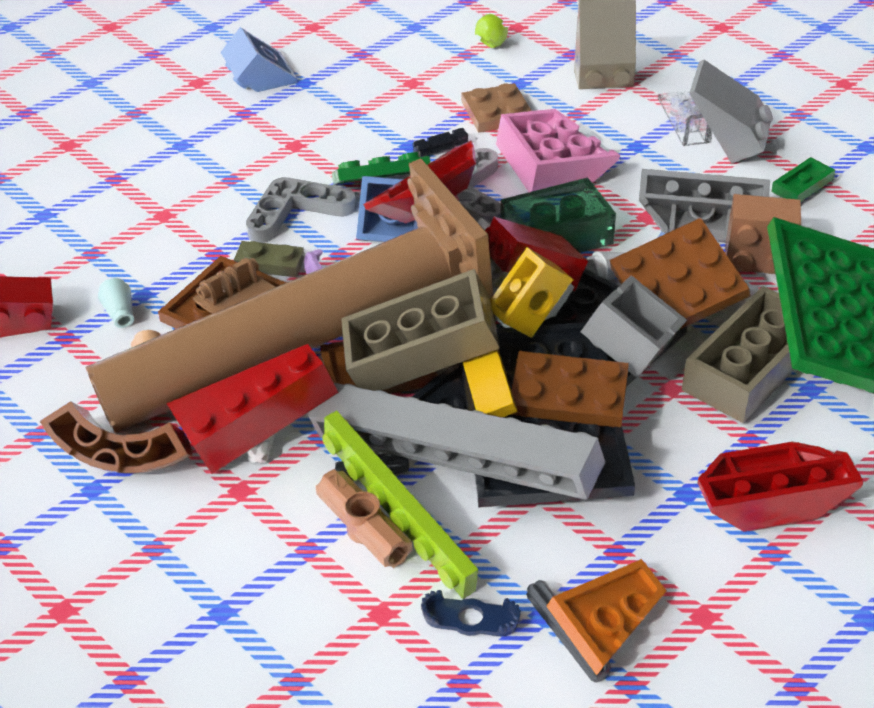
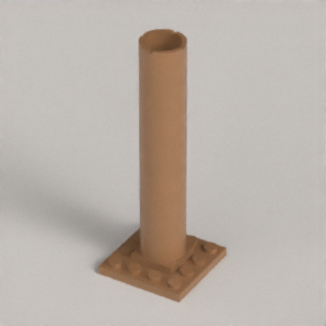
[85,159,496,434]

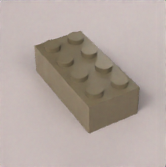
[341,269,500,391]
[682,286,795,423]

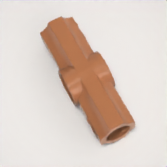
[316,469,412,569]

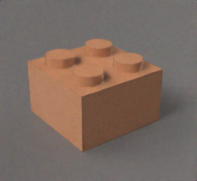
[725,194,801,274]

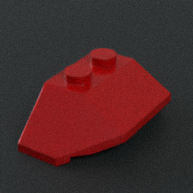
[363,141,476,224]
[697,441,864,532]

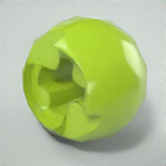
[475,13,508,48]

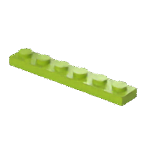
[322,410,479,599]

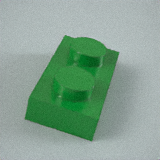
[771,157,836,202]

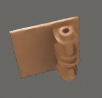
[193,258,275,314]

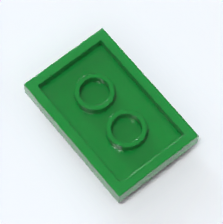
[332,151,430,185]

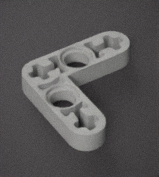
[457,148,503,223]
[246,177,356,243]

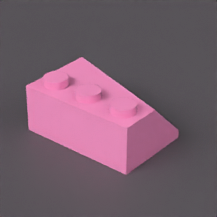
[496,109,620,196]

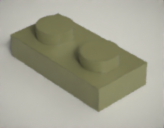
[233,241,305,278]

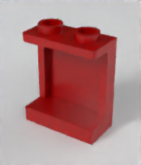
[485,217,588,291]

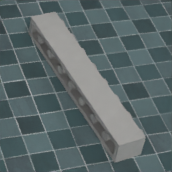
[308,383,605,500]

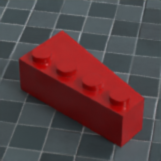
[167,344,339,474]

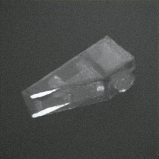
[658,90,713,146]

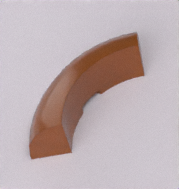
[39,401,193,473]

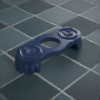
[421,590,521,636]

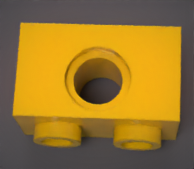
[490,247,573,338]

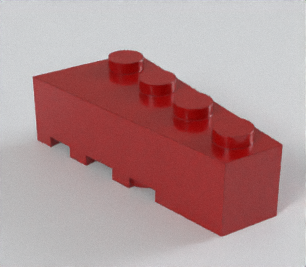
[0,276,53,338]

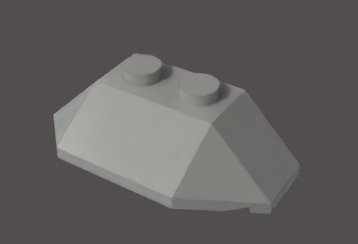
[639,169,770,243]

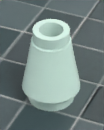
[98,278,134,328]

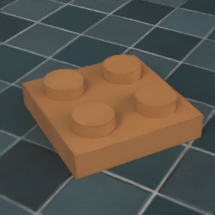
[461,83,532,133]

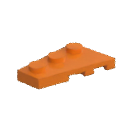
[546,559,667,675]

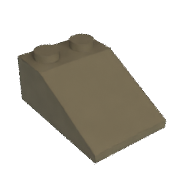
[574,0,636,89]

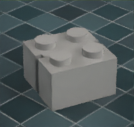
[581,275,687,378]

